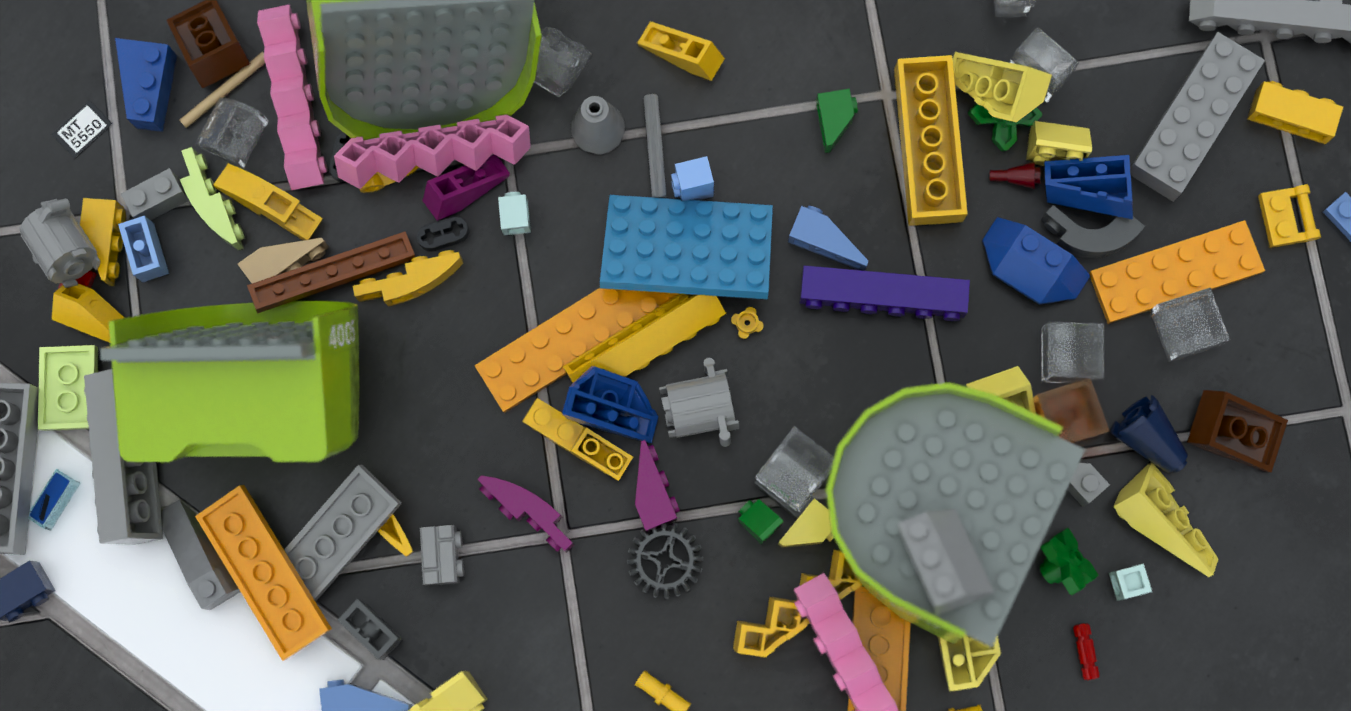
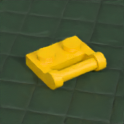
[1258,184,1321,248]

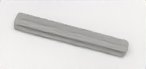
[644,94,667,198]

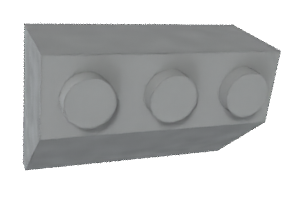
[898,509,994,617]

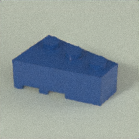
[115,38,177,132]
[1044,155,1133,219]

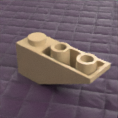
[238,238,329,283]

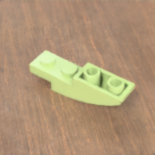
[180,147,245,250]

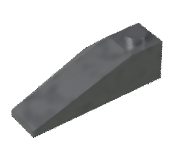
[161,499,240,610]

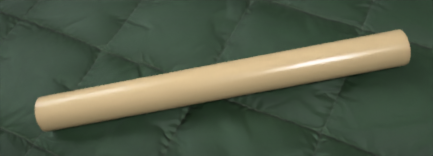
[179,52,265,128]

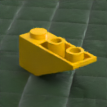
[80,198,126,286]
[52,284,125,343]

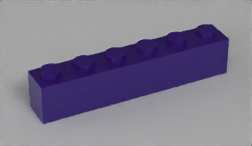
[800,266,970,321]

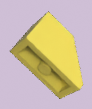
[778,498,834,548]

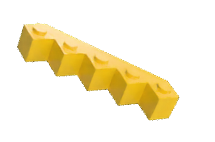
[733,549,862,657]

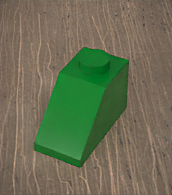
[816,89,858,153]
[738,499,783,545]

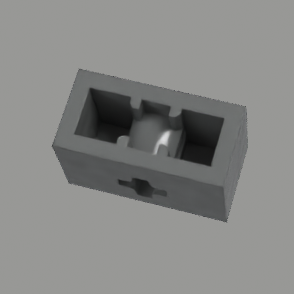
[338,599,403,660]

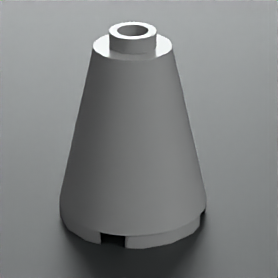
[571,96,625,155]

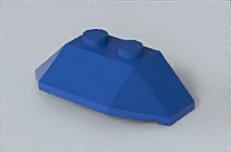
[982,217,1090,305]
[562,366,658,443]

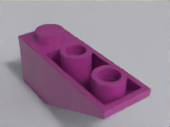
[635,440,680,532]

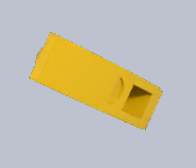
[213,163,323,241]
[353,250,463,307]
[522,398,633,481]

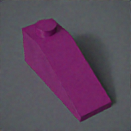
[422,154,510,221]

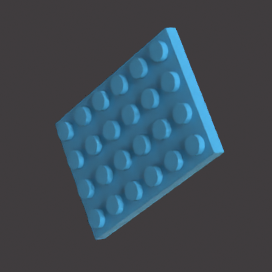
[600,195,773,299]

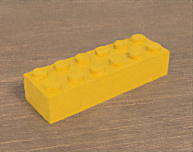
[894,55,968,226]

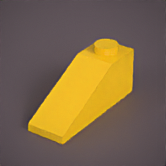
[637,21,725,81]

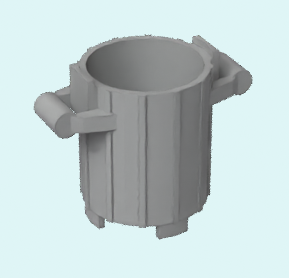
[19,198,100,288]
[659,358,739,447]

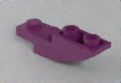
[477,476,574,553]

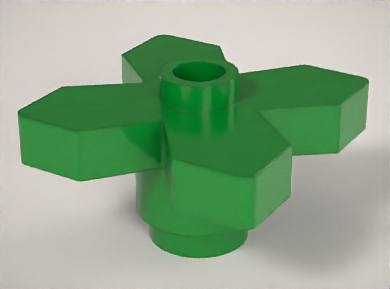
[968,103,1042,152]
[1040,528,1098,595]

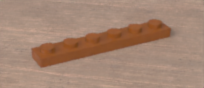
[247,232,415,314]

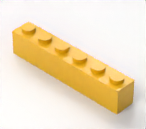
[563,294,726,383]

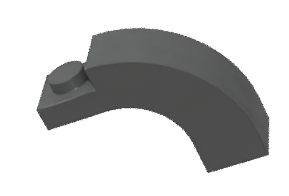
[1041,205,1145,259]

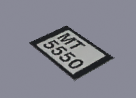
[51,100,112,158]

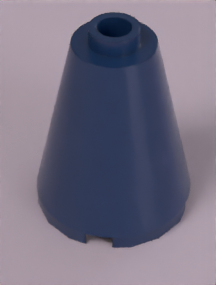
[1110,395,1188,473]

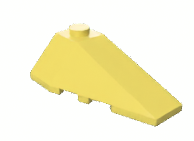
[953,52,1052,123]
[1113,462,1218,577]
[409,671,488,711]

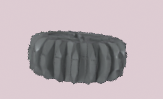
[627,523,703,599]

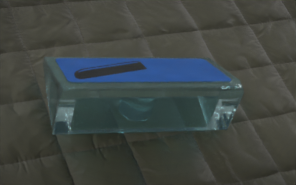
[28,469,81,531]

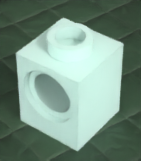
[498,192,531,235]
[1109,564,1152,601]

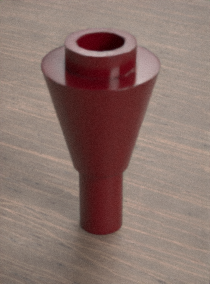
[990,162,1040,189]

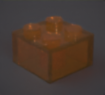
[1033,378,1109,444]

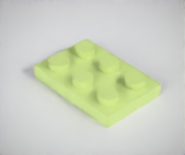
[38,345,98,431]

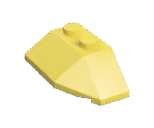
[938,634,1001,692]

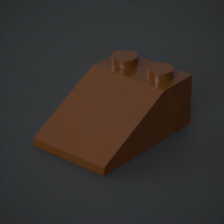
[166,0,250,89]
[1187,390,1288,473]

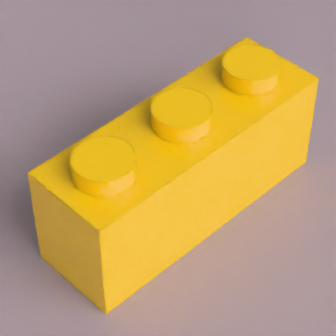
[1247,81,1343,144]

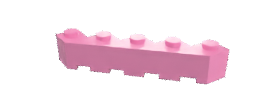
[257,4,328,190]
[334,115,531,189]
[794,573,898,711]

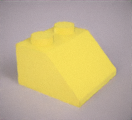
[966,366,1036,414]

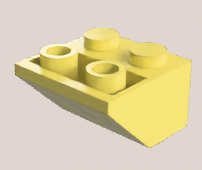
[1026,121,1092,166]

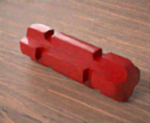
[1073,623,1100,680]

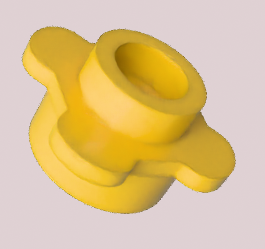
[731,307,763,339]

